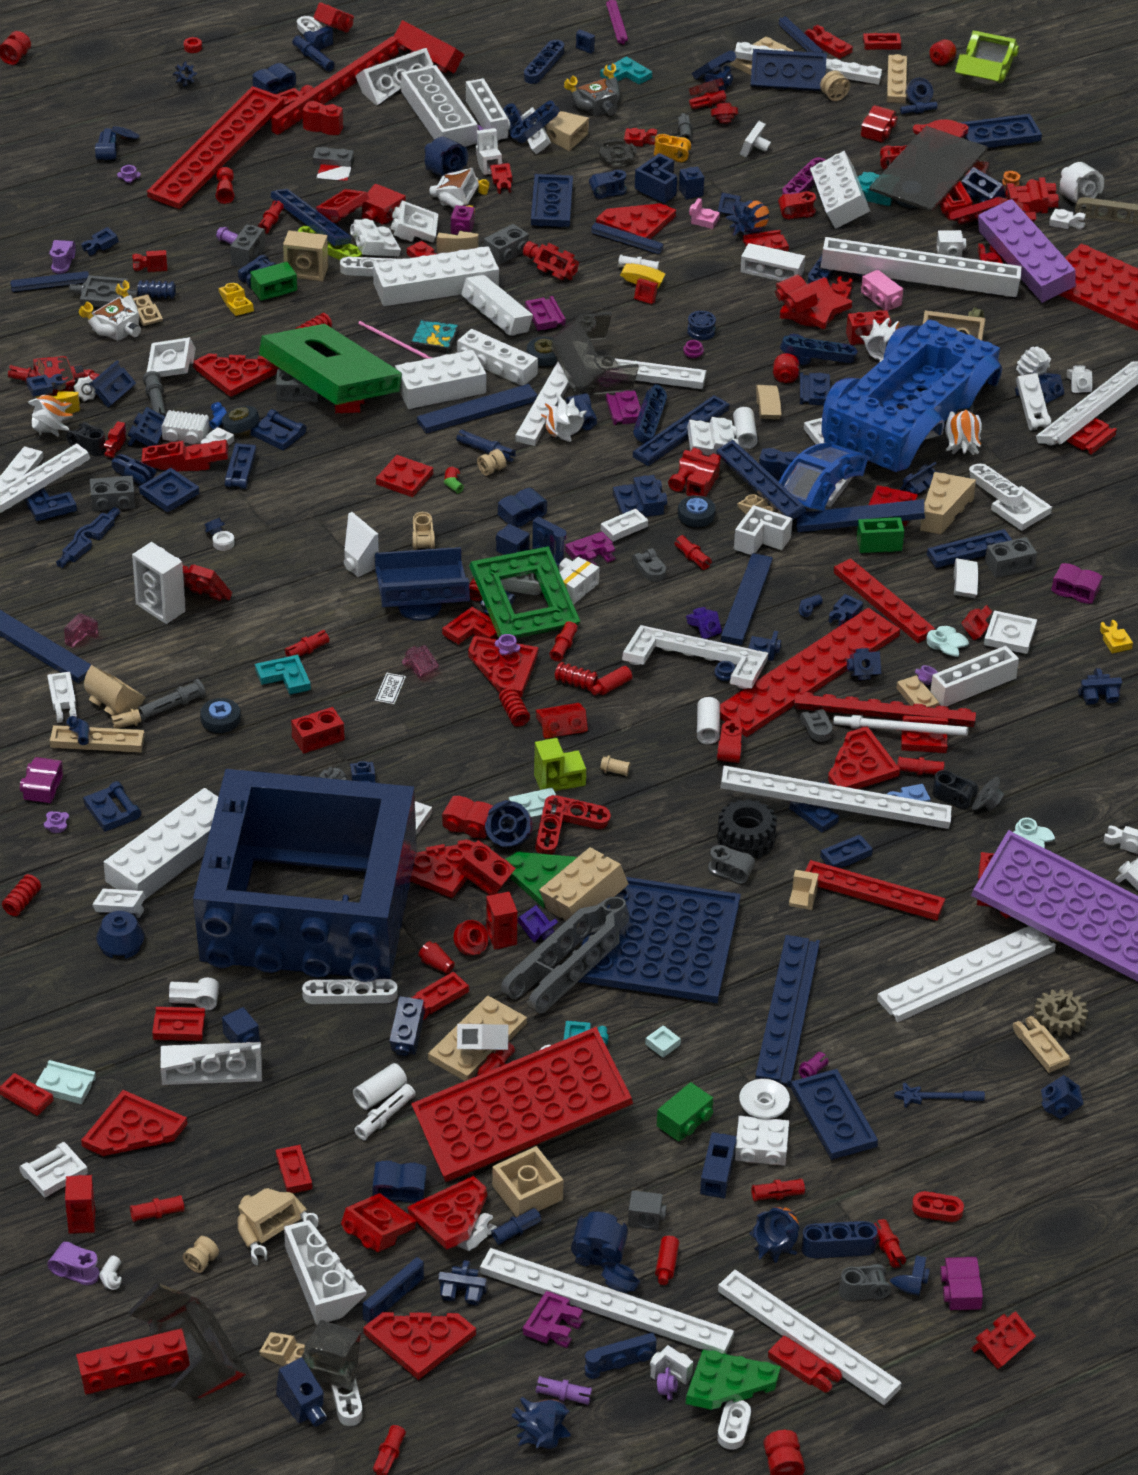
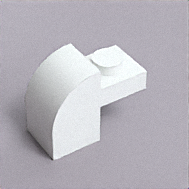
[476,128,502,175]

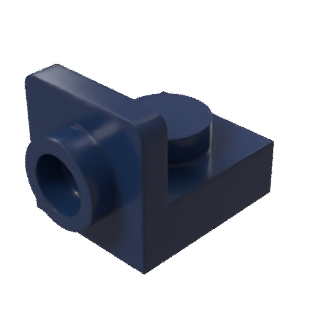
[748,631,781,661]

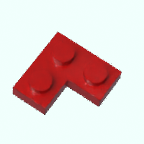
[442,607,499,645]

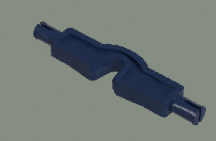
[56,507,120,568]

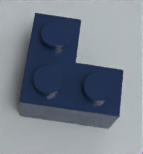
[635,153,677,203]

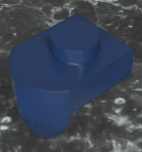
[303,26,333,50]
[890,1255,930,1296]

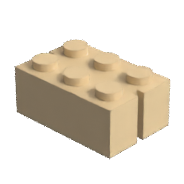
[539,847,629,928]

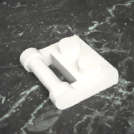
[19,1142,88,1198]

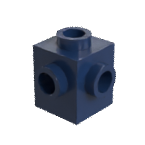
[847,648,881,680]
[1041,1075,1084,1120]

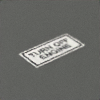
[375,673,406,704]

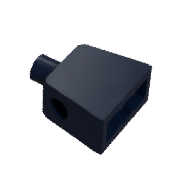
[276,1357,327,1427]

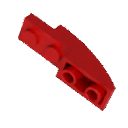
[142,439,228,471]

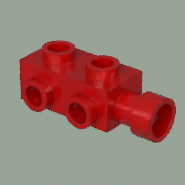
[523,241,580,280]

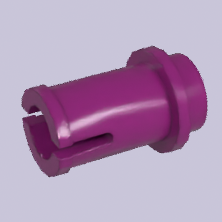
[799,1052,829,1078]

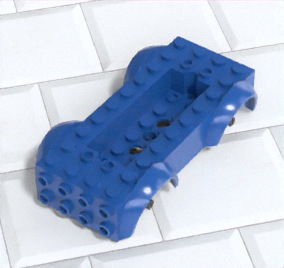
[821,319,1002,472]

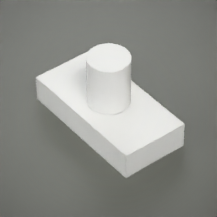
[740,121,771,157]

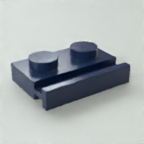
[89,360,136,407]
[800,373,830,405]

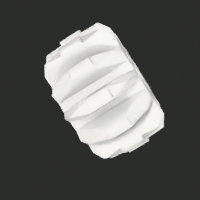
[1016,346,1051,376]

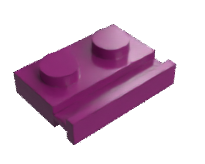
[525,296,566,331]
[606,391,641,425]

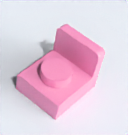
[689,198,720,229]

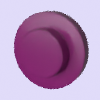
[683,340,704,358]

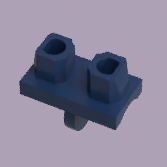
[1078,668,1122,705]
[438,1260,488,1306]

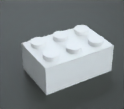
[132,542,185,624]

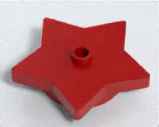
[780,277,852,329]

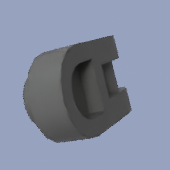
[632,548,666,582]
[800,709,832,742]

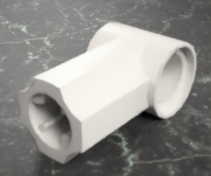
[169,977,219,1010]

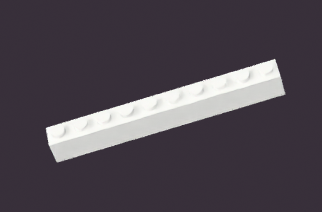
[820,237,1022,297]

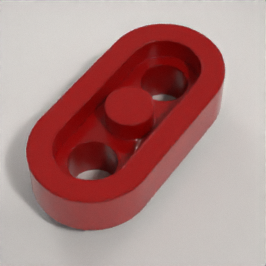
[912,1191,964,1222]

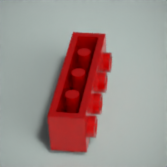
[393,20,465,74]
[76,1329,190,1395]

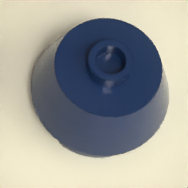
[96,911,145,958]

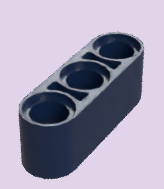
[801,1221,877,1258]

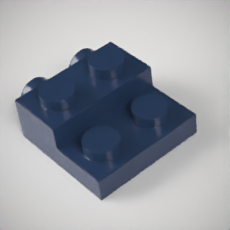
[613,475,667,517]

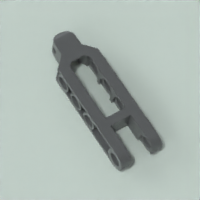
[501,897,630,1013]

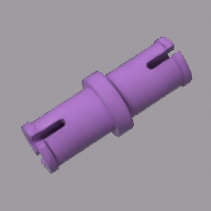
[536,1376,592,1405]

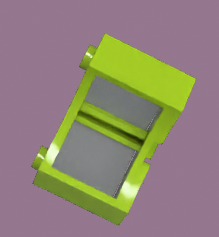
[955,30,1019,83]

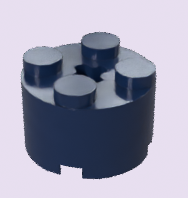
[424,136,468,177]
[571,1212,628,1269]

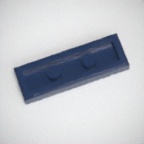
[363,1257,424,1323]

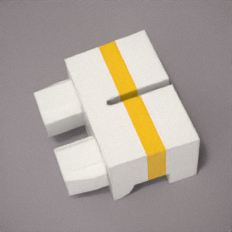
[559,557,599,605]

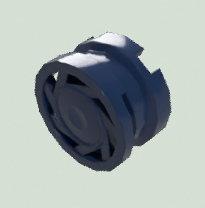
[687,311,716,340]

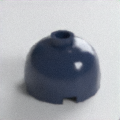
[485,800,533,848]

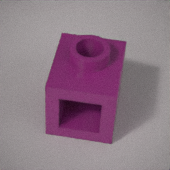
[451,205,475,235]

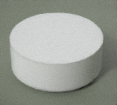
[213,531,235,551]

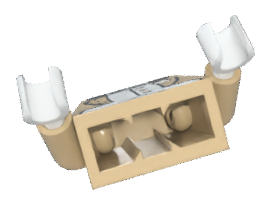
[237,1188,318,1265]

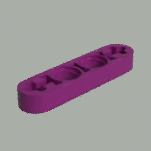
[782,158,826,195]

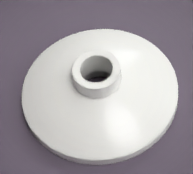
[739,1079,790,1119]

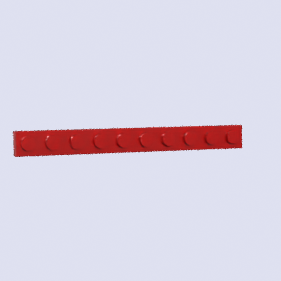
[271,36,399,135]

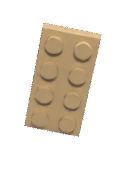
[428,996,527,1081]

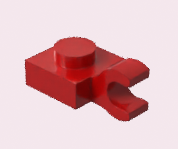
[624,128,657,146]
[961,605,992,640]

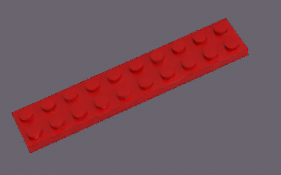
[147,86,285,209]
[720,608,900,737]

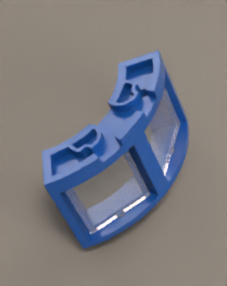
[778,443,869,511]

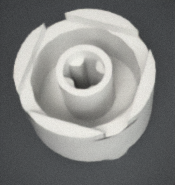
[1060,162,1104,207]

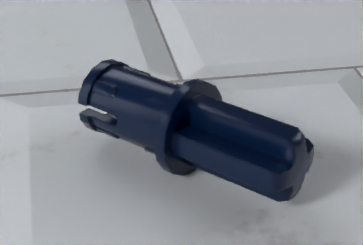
[491,1208,541,1245]

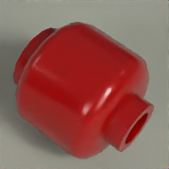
[929,39,956,66]
[773,353,800,383]

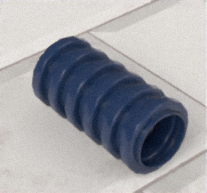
[138,280,176,299]

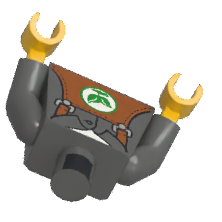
[564,63,620,116]

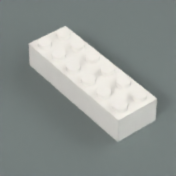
[401,65,478,147]
[373,246,499,307]
[104,788,218,899]

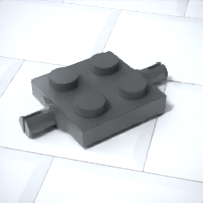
[70,275,138,307]

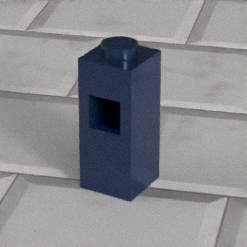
[700,1132,737,1199]

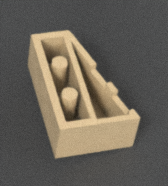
[920,472,976,534]

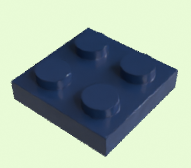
[139,468,200,513]

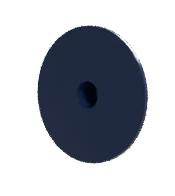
[112,126,140,140]

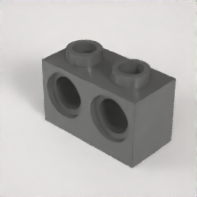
[484,224,529,265]
[276,369,319,401]
[90,476,135,512]
[985,537,1037,578]

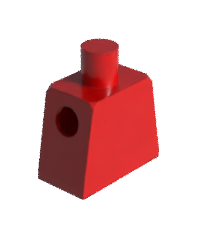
[362,184,406,224]

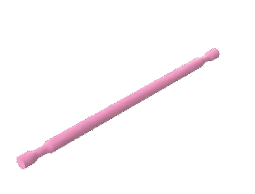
[358,321,432,359]

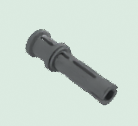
[143,371,167,417]
[138,679,206,720]

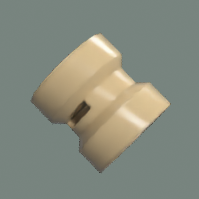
[477,449,506,476]
[183,1236,219,1273]

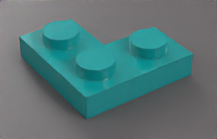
[600,57,653,85]
[255,655,311,695]

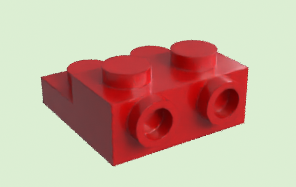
[316,189,369,223]
[341,1193,417,1252]

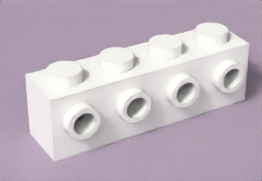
[466,78,510,141]
[461,275,533,336]
[457,329,538,386]
[931,646,1019,706]

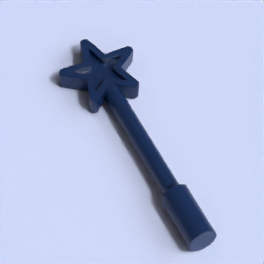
[894,1083,985,1108]

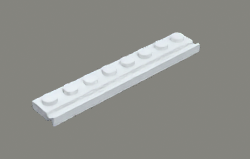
[1036,361,1138,445]
[877,926,1056,1023]

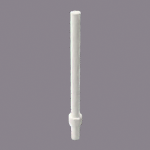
[834,715,968,736]

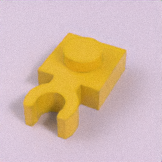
[1100,620,1133,653]

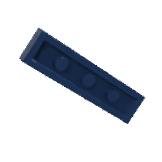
[927,529,1012,568]

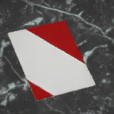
[317,164,351,181]

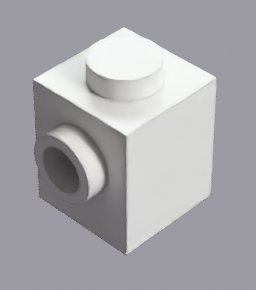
[936,231,966,257]

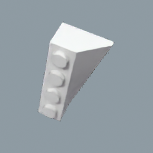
[356,48,433,106]
[161,1042,262,1085]
[284,1220,366,1325]

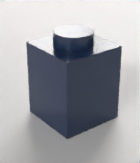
[679,166,704,199]
[495,524,530,555]
[222,1007,260,1043]

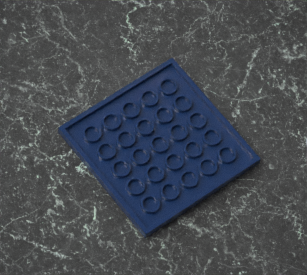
[578,877,741,1003]

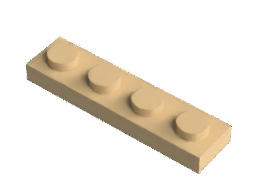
[887,54,907,103]
[50,725,145,752]

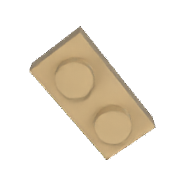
[897,675,939,708]

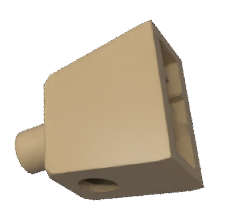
[544,111,589,151]

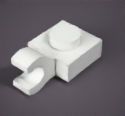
[1049,209,1086,229]
[200,427,234,446]
[1104,826,1138,854]
[457,1213,497,1251]

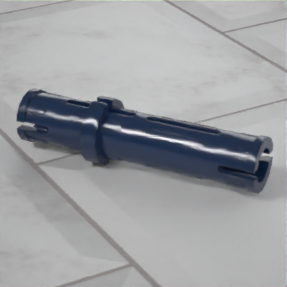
[292,35,335,72]
[456,429,516,462]

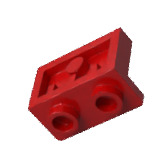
[535,703,588,738]
[901,716,948,753]
[971,1311,1036,1369]

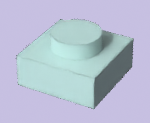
[645,1026,681,1058]

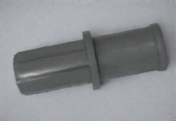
[678,113,693,142]

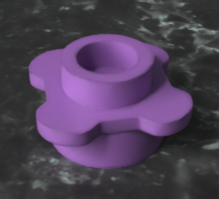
[117,165,141,183]
[495,634,520,655]
[915,665,938,685]
[44,811,69,833]
[657,1368,678,1400]

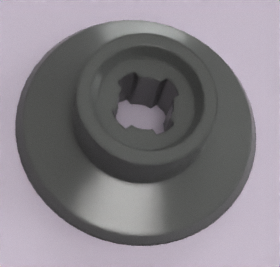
[972,777,1004,811]

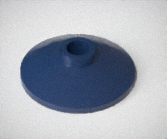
[398,603,442,621]

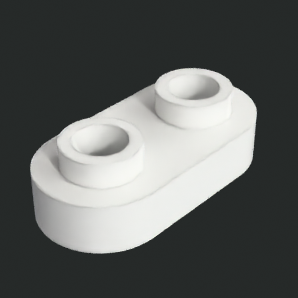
[297,16,323,34]
[718,1400,751,1449]

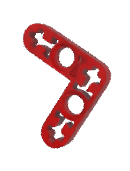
[535,795,610,855]

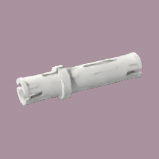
[354,1084,416,1140]

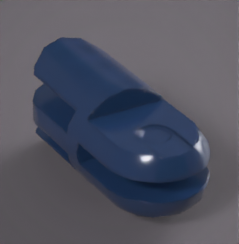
[111,454,157,485]

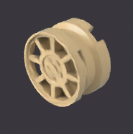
[820,71,850,101]

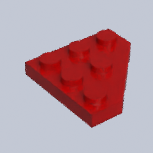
[949,197,1030,224]
[596,203,676,239]
[193,354,279,397]
[183,565,232,601]
[468,636,538,697]
[828,726,900,789]
[411,839,475,898]
[81,1090,187,1156]
[407,1176,488,1249]
[363,1312,476,1380]

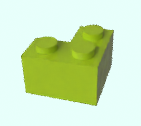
[534,738,586,791]

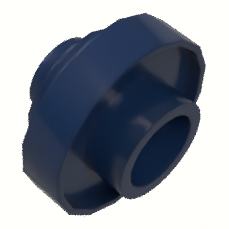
[905,78,933,104]
[602,1263,640,1293]

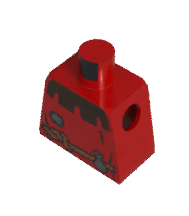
[33,356,84,396]

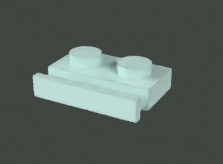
[509,788,556,823]
[35,1060,96,1104]

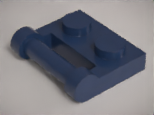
[692,50,736,79]
[251,409,307,451]
[532,517,566,570]
[83,781,142,832]

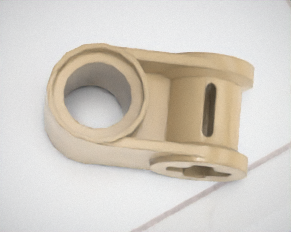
[412,512,435,550]

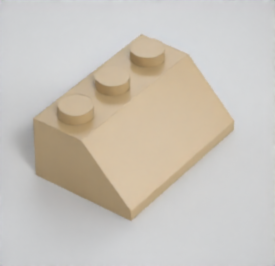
[923,311,985,340]

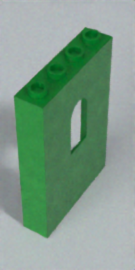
[259,324,402,405]

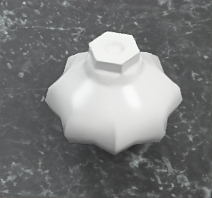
[74,376,96,402]

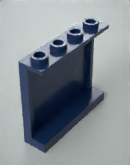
[375,547,470,607]

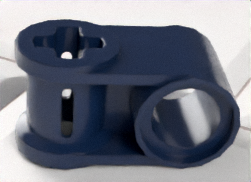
[589,170,627,199]

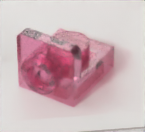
[64,613,99,647]
[402,644,439,678]

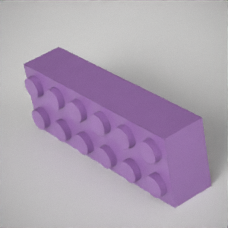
[978,199,1076,303]

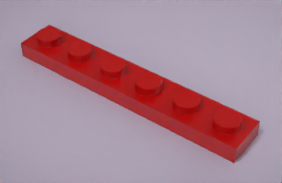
[834,559,935,643]
[805,860,945,921]

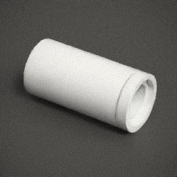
[733,407,758,449]
[697,697,720,744]
[353,1063,407,1110]

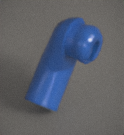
[209,402,227,429]

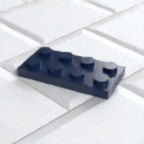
[750,49,827,91]
[959,114,1042,150]
[531,174,573,227]
[791,1069,878,1160]

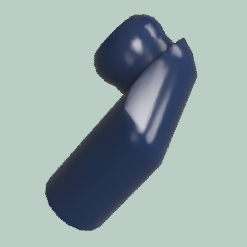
[798,594,823,617]
[66,716,90,745]

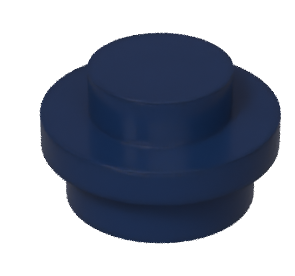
[204,518,225,535]
[714,661,735,681]

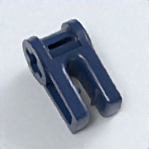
[238,255,276,289]

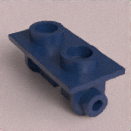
[900,462,940,495]

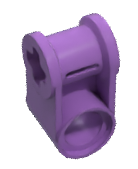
[50,240,76,273]
[47,1242,100,1285]

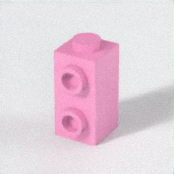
[861,270,903,311]

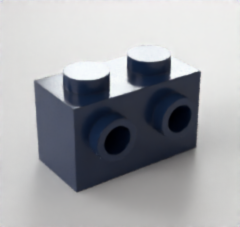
[962,167,1007,203]

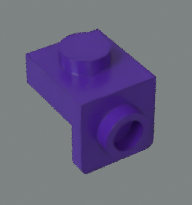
[686,607,722,639]
[517,905,558,943]

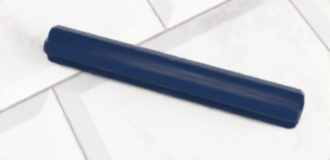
[778,16,823,53]
[591,222,664,254]
[10,271,89,292]

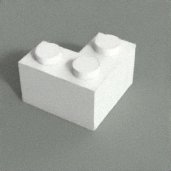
[734,505,792,555]

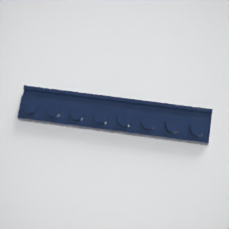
[755,935,820,1088]

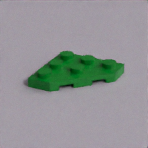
[505,852,578,908]
[685,1349,781,1410]

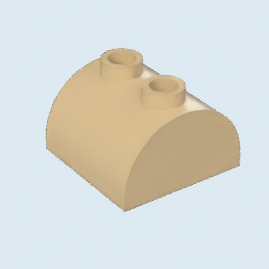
[84,665,146,716]

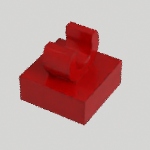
[634,278,658,304]

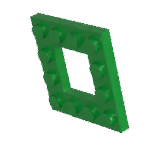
[469,546,580,638]

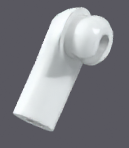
[99,1256,122,1290]

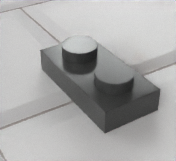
[313,147,354,167]

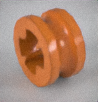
[1002,171,1020,187]

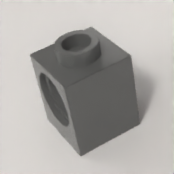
[628,1190,667,1230]

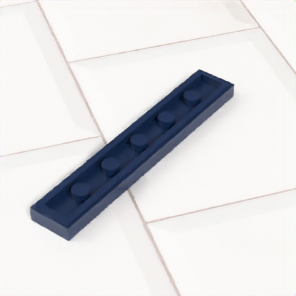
[271,189,352,246]
[417,384,538,434]
[633,395,730,466]
[716,440,806,520]
[797,499,925,532]
[721,553,773,645]
[0,610,91,684]

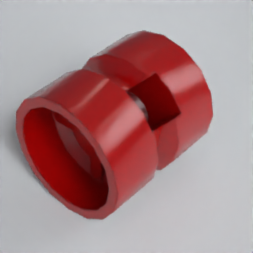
[0,31,31,65]
[763,1430,805,1475]

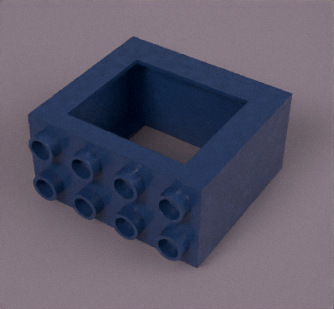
[193,769,417,982]

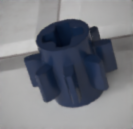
[172,62,197,87]

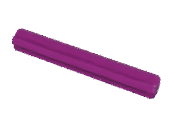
[606,0,628,45]

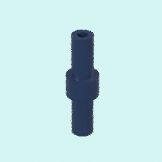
[900,102,938,114]

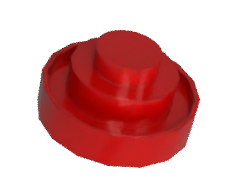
[711,103,738,124]
[453,920,488,956]

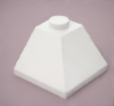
[344,512,378,577]

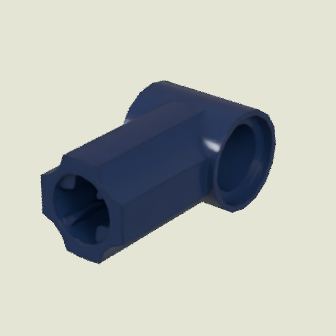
[95,128,117,160]
[566,393,597,430]

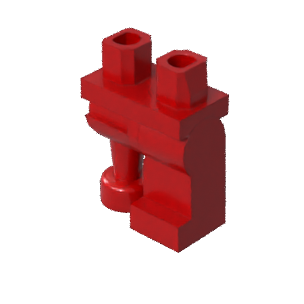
[1006,177,1059,213]
[668,448,721,497]

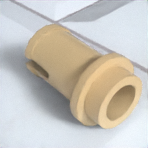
[111,708,141,729]
[600,755,630,776]

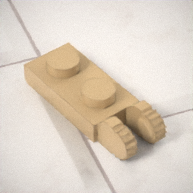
[1013,1016,1070,1073]

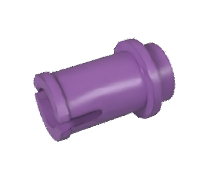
[216,227,238,244]

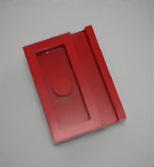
[743,230,789,252]
[1067,418,1117,454]
[152,1007,205,1041]

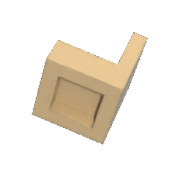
[789,870,819,910]

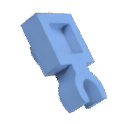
[887,784,930,802]

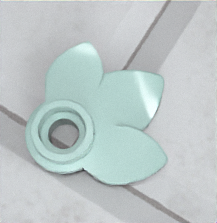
[927,626,969,657]
[1013,818,1055,848]

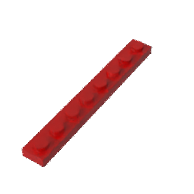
[794,692,976,727]

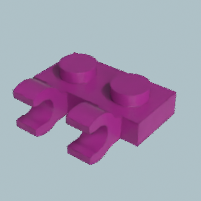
[565,531,615,565]
[523,1291,583,1348]

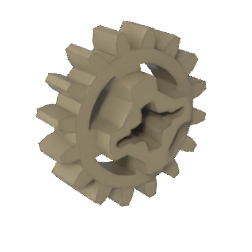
[1034,989,1088,1036]

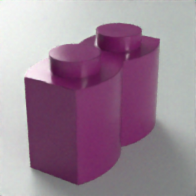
[1051,563,1102,604]
[20,757,63,803]
[940,1257,983,1310]

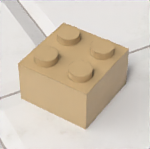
[283,231,328,281]
[492,1146,563,1217]

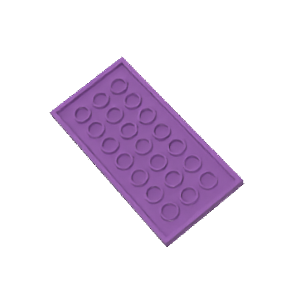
[971,830,1138,981]

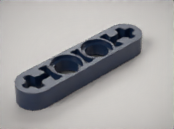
[524,40,564,84]
[780,336,857,363]
[633,385,667,443]

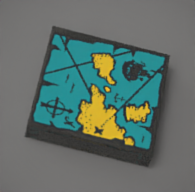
[410,318,460,354]

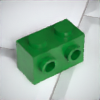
[250,262,297,301]
[856,517,904,553]
[657,1082,713,1142]

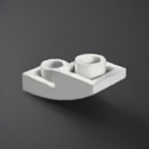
[954,558,978,598]

